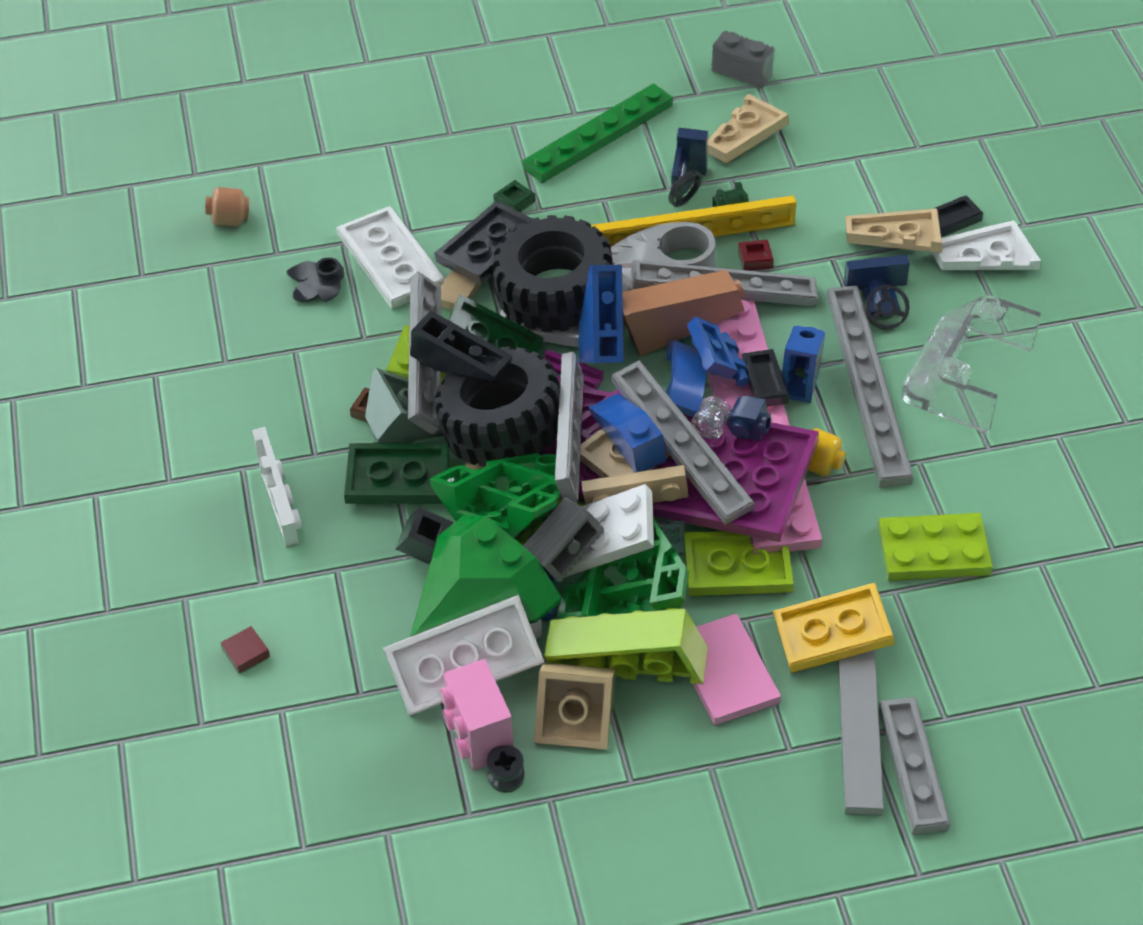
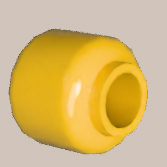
[808,428,846,477]

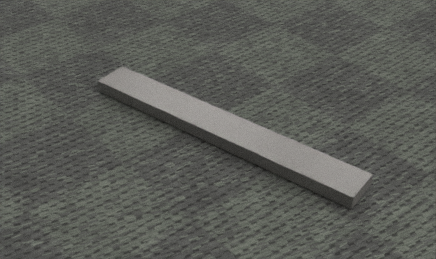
[826,285,913,487]

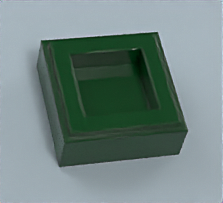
[493,180,536,212]

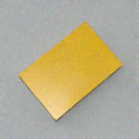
[773,582,895,673]

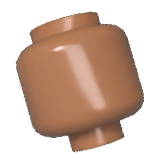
[205,187,249,227]

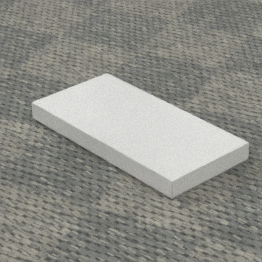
[336,206,445,309]
[383,595,545,716]

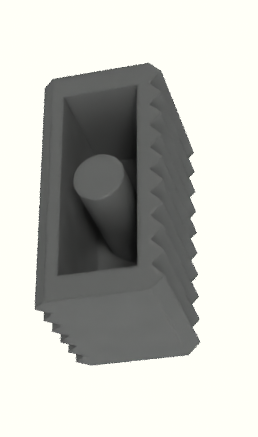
[711,30,774,88]
[523,497,604,582]

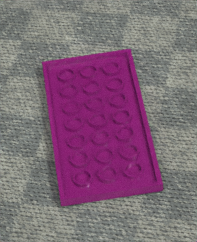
[540,387,819,542]

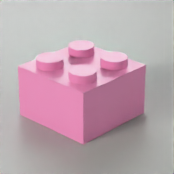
[440,659,514,771]

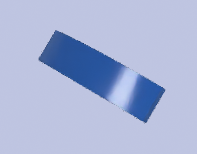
[666,339,706,418]

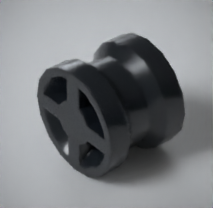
[487,745,525,793]

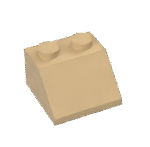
[534,663,616,750]

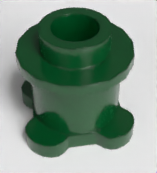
[712,182,749,207]

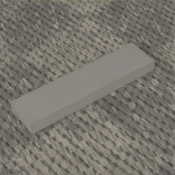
[879,697,950,835]

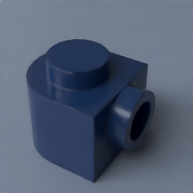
[726,396,772,441]

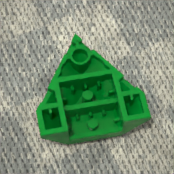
[430,453,560,540]
[410,516,561,637]
[557,518,689,619]

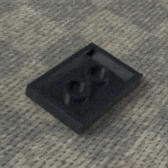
[434,201,533,285]

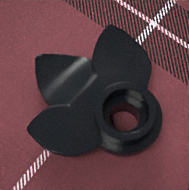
[286,257,344,302]

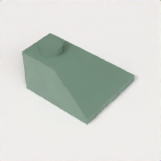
[365,368,443,443]

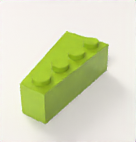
[544,608,708,684]

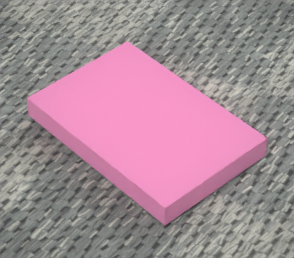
[689,613,781,726]

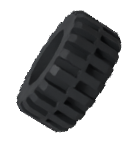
[492,215,613,333]
[434,347,560,467]

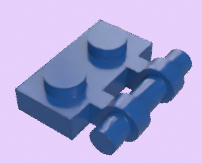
[687,316,750,387]

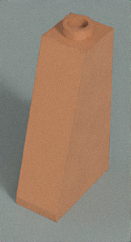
[623,270,746,357]

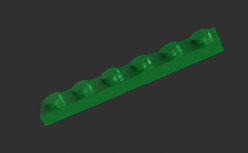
[523,83,673,183]

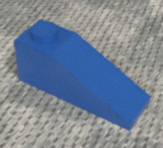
[578,265,624,363]
[589,393,667,473]

